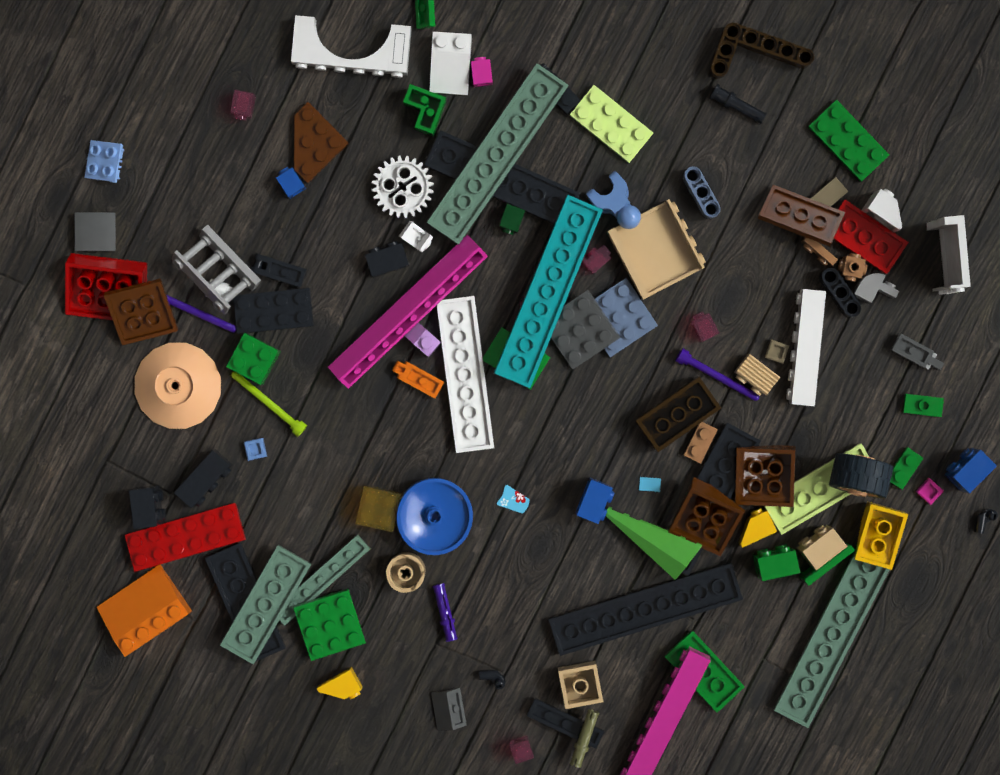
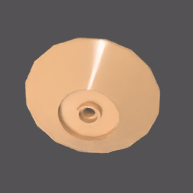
[135,343,221,429]

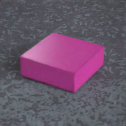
[916,478,943,505]

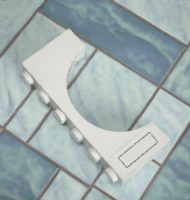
[291,15,411,78]

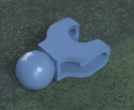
[586,171,641,229]

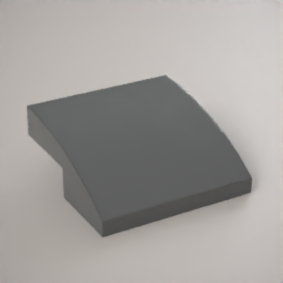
[74,212,116,252]

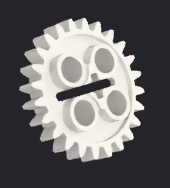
[372,156,434,218]

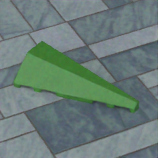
[606,507,702,580]

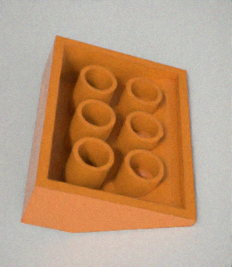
[97,565,192,657]

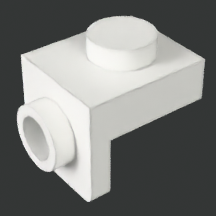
[399,221,433,252]

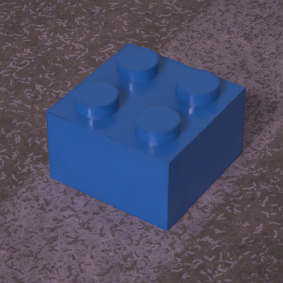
[944,448,997,493]
[575,477,614,524]

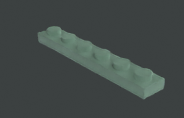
[280,535,371,626]

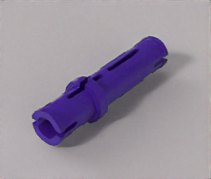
[432,583,458,642]

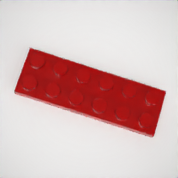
[125,503,246,572]

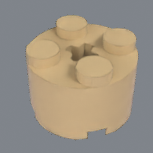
[386,552,426,593]

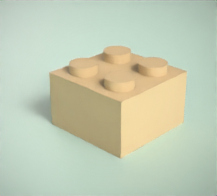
[797,525,847,570]
[558,661,603,709]

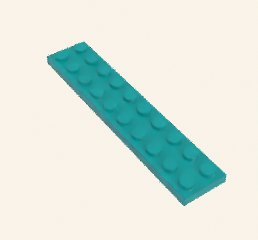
[494,195,603,388]

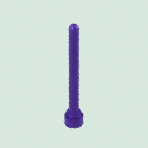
[167,295,237,333]
[675,348,759,401]

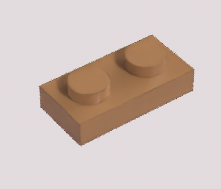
[801,237,838,266]
[683,422,718,464]

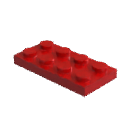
[834,200,909,275]

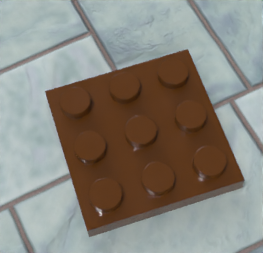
[104,278,178,346]

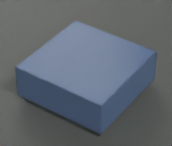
[244,438,267,461]

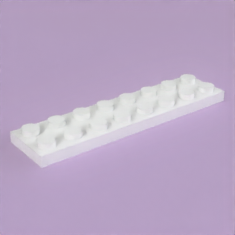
[437,296,494,453]

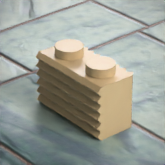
[734,354,780,396]

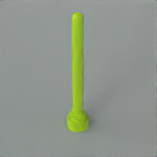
[231,371,308,437]

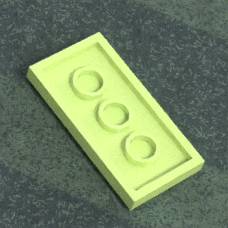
[570,85,653,163]

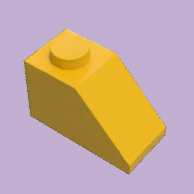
[738,508,777,548]
[317,667,363,699]

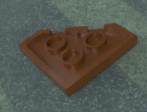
[294,102,349,184]

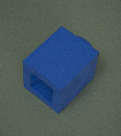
[276,167,306,199]

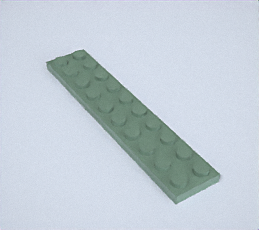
[427,64,569,245]
[773,549,896,728]

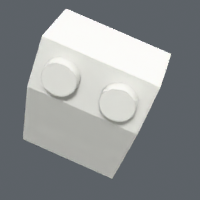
[430,32,472,95]

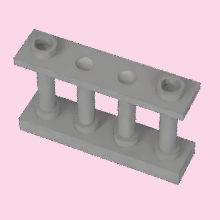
[172,225,261,315]

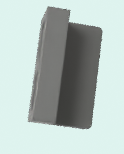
[431,688,467,730]

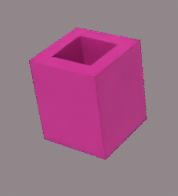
[471,57,493,87]

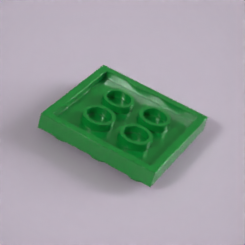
[293,589,366,661]

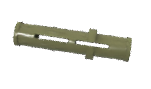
[570,709,599,768]

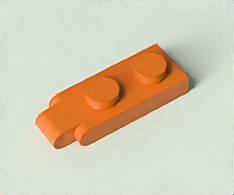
[392,360,444,398]

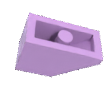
[405,323,442,357]

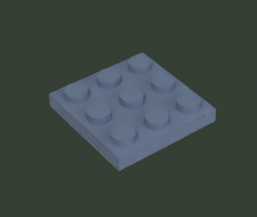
[595,278,658,357]

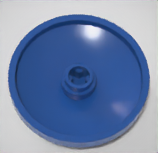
[396,478,473,555]

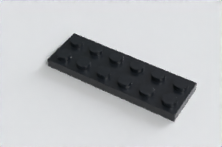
[205,543,286,664]

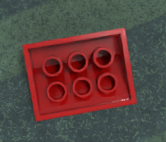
[65,253,147,320]

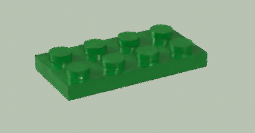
[808,100,889,182]
[664,630,745,712]

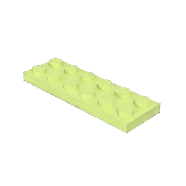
[764,443,869,535]

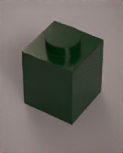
[499,204,525,235]

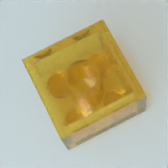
[356,485,402,532]

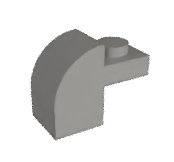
[852,273,899,303]

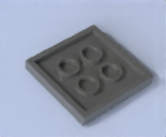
[551,290,620,369]

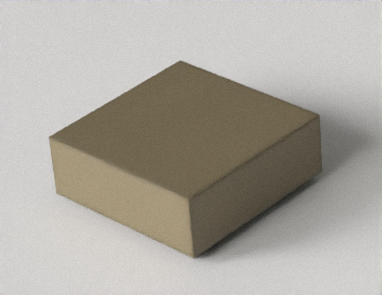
[764,340,789,364]

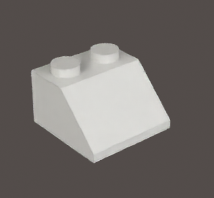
[861,189,902,232]

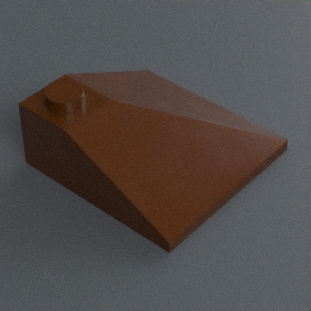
[735,445,796,507]
[668,477,745,556]

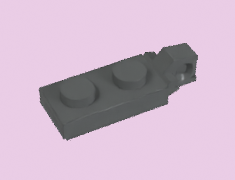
[890,333,944,370]

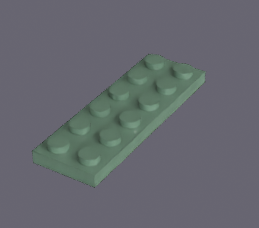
[220,545,311,665]

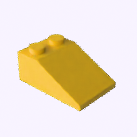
[854,501,908,570]

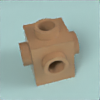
[838,253,867,282]

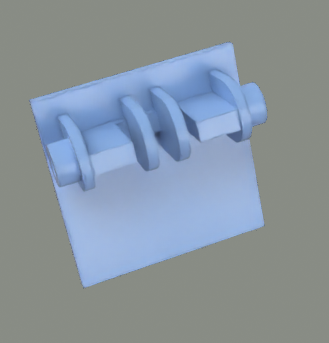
[84,140,124,183]

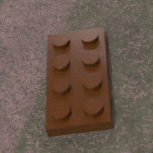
[758,185,845,247]

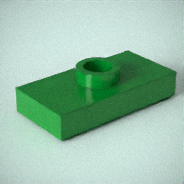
[902,394,944,417]

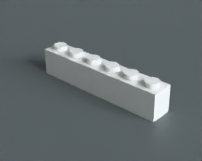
[786,289,826,406]

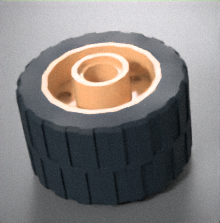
[829,453,894,499]

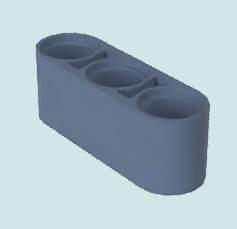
[683,167,720,219]

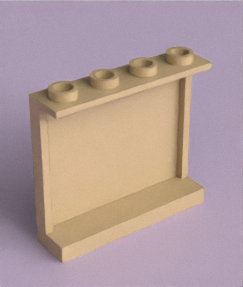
[607,199,706,300]

